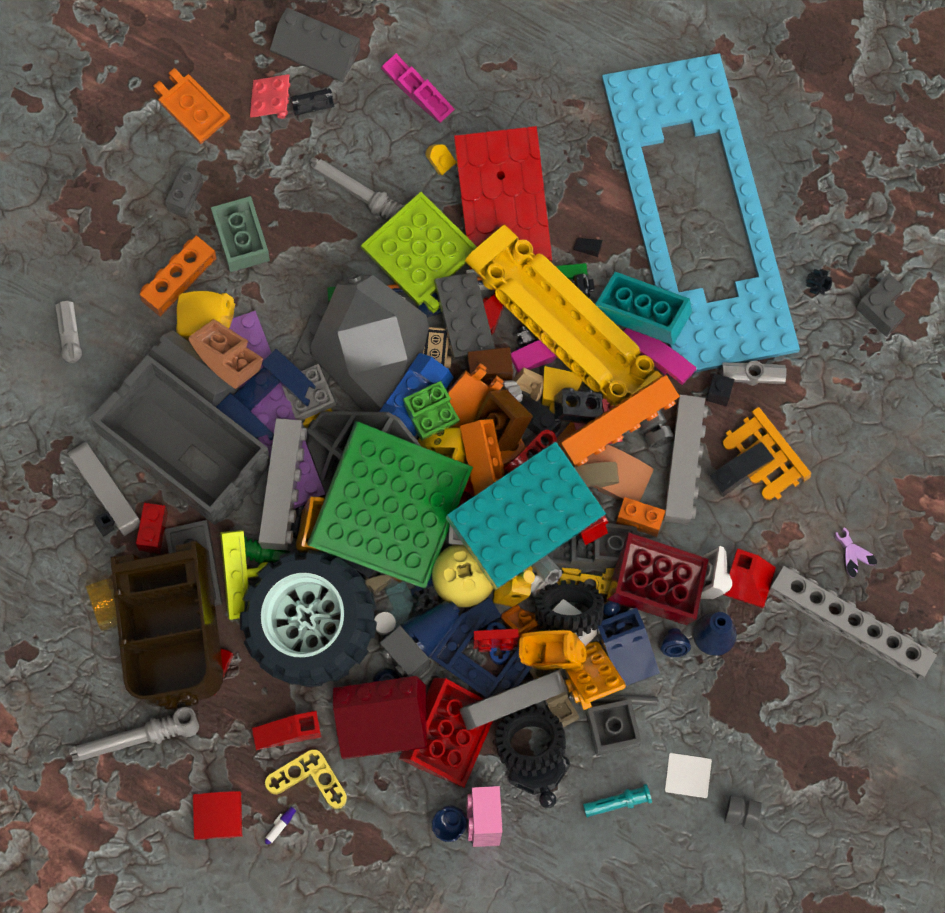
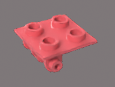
[250,74,290,119]

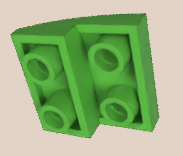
[403,381,460,441]

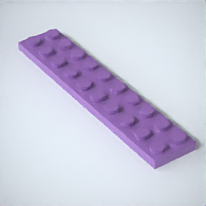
[229,311,326,508]

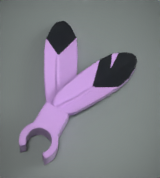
[834,528,877,578]

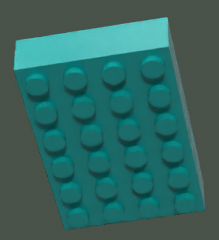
[446,442,606,591]

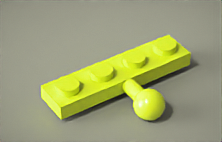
[220,530,268,620]

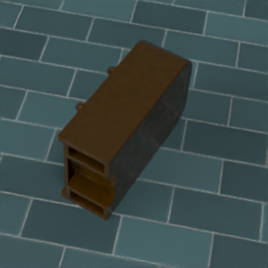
[110,541,223,710]

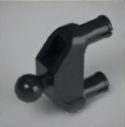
[507,741,570,808]

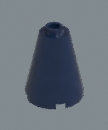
[400,601,460,658]
[693,612,737,656]

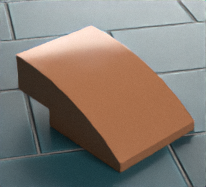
[189,319,263,389]
[585,444,654,502]

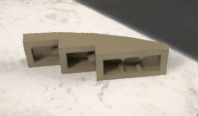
[516,649,579,727]

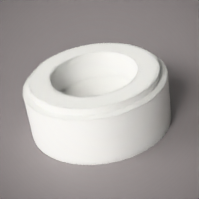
[374,612,396,635]

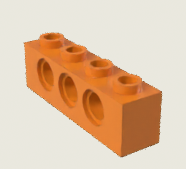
[139,235,217,317]

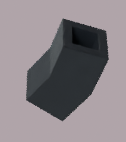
[94,511,115,537]

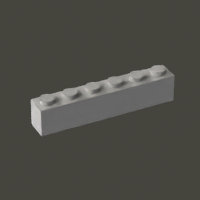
[663,395,708,525]
[259,418,307,551]

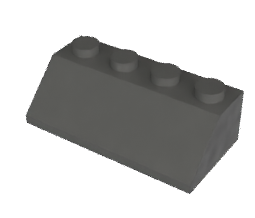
[270,8,360,82]

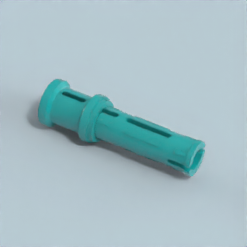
[583,784,652,818]

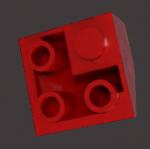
[723,548,776,608]

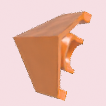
[501,604,543,644]

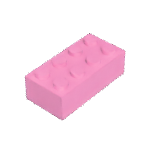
[466,786,502,847]

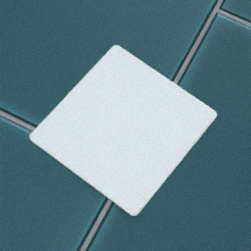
[665,753,712,798]

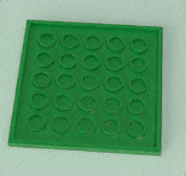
[307,421,473,588]

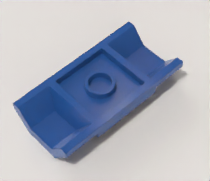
[379,353,454,436]

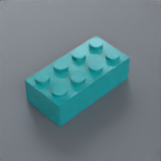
[596,272,692,345]

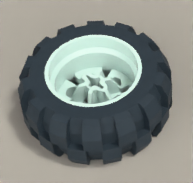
[240,550,377,687]

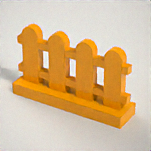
[723,407,811,500]

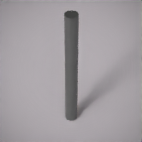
[569,692,657,706]

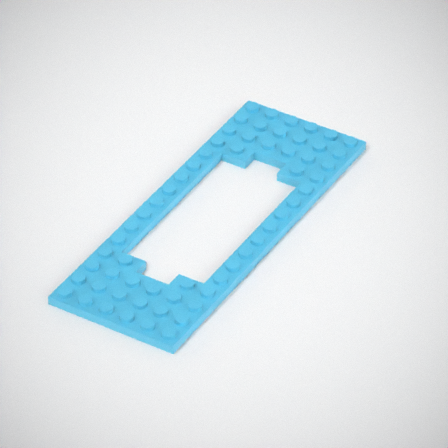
[602,53,800,373]

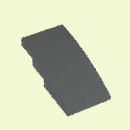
[548,523,637,569]

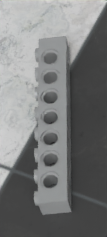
[768,566,937,681]

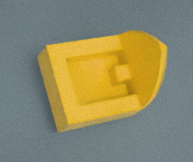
[425,144,457,175]

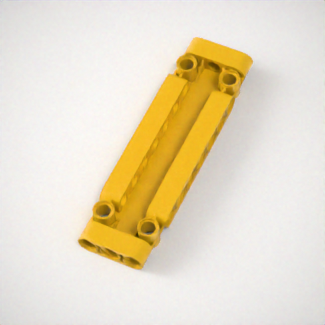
[465,225,663,406]

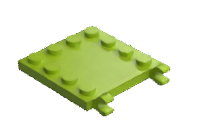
[361,192,477,314]

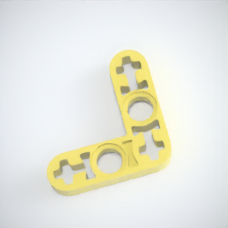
[265,750,347,809]

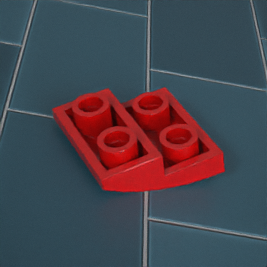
[193,791,243,840]

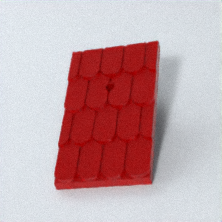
[454,126,552,269]

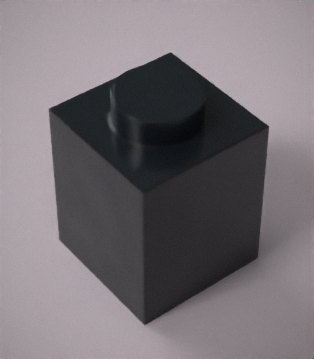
[706,374,734,406]

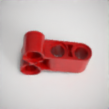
[504,430,557,475]

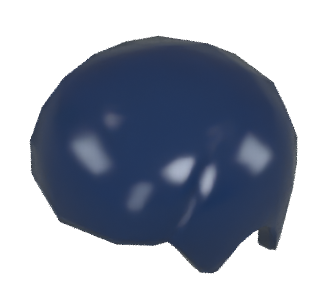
[432,805,468,842]

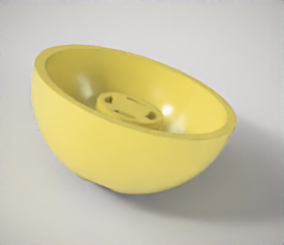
[432,544,494,607]

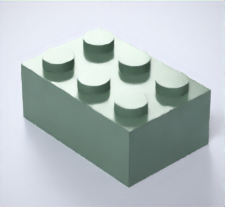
[211,196,270,272]

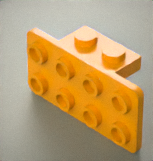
[564,642,626,710]

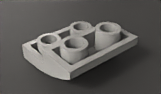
[282,364,337,420]

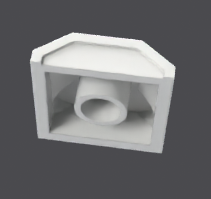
[701,546,732,599]

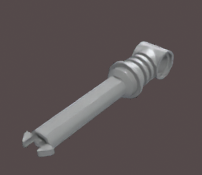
[310,157,405,220]
[69,707,199,761]

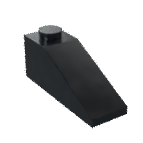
[520,393,562,443]
[709,442,775,497]

